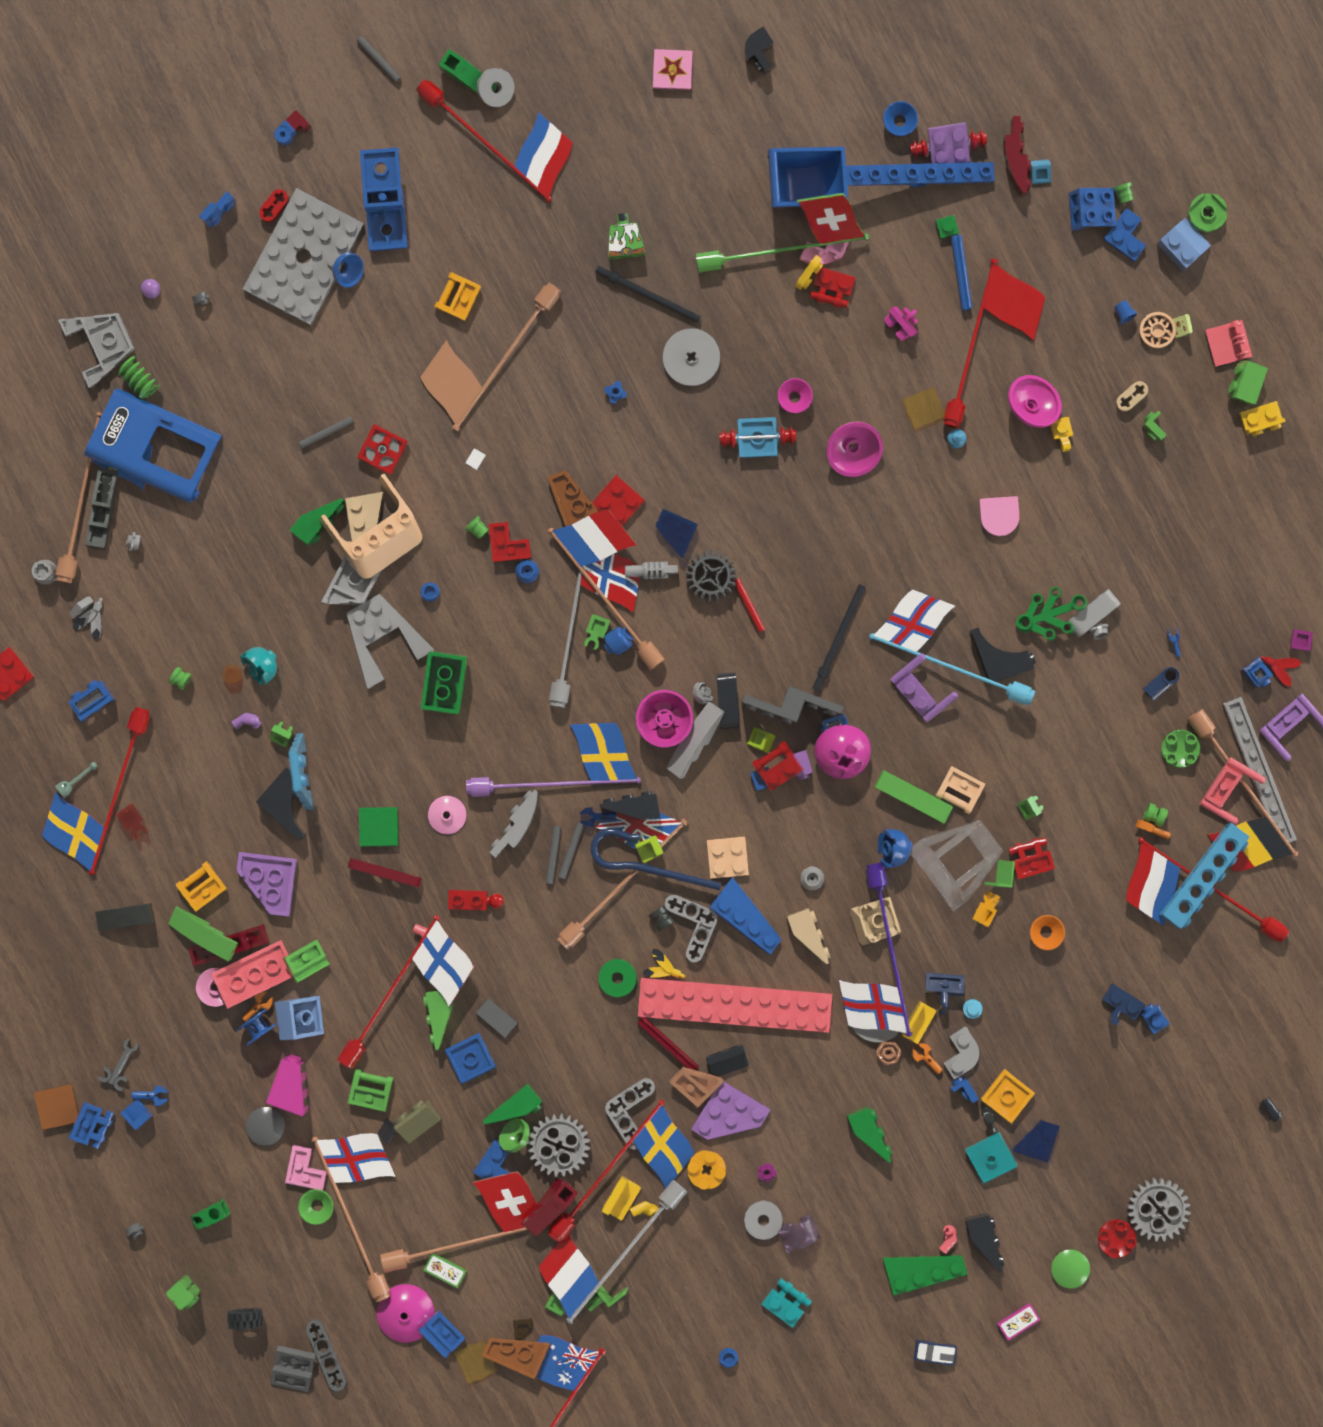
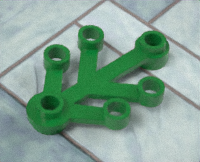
[1016,587,1088,641]

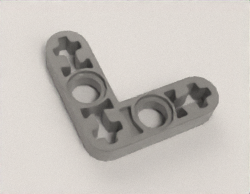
[665,895,718,962]
[605,1078,655,1149]

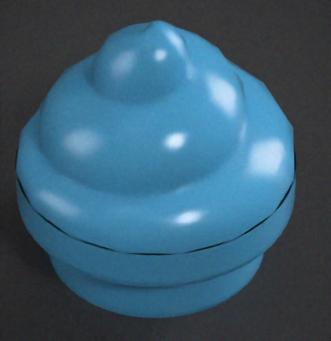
[947,429,966,448]

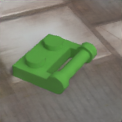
[348,1069,394,1112]

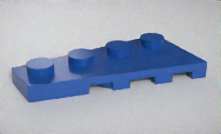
[709,877,781,955]

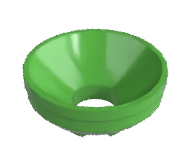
[499,1118,530,1153]
[298,1189,334,1225]

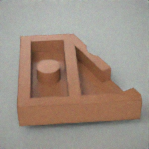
[670,1067,723,1107]

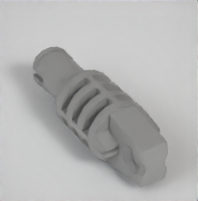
[625,561,678,579]

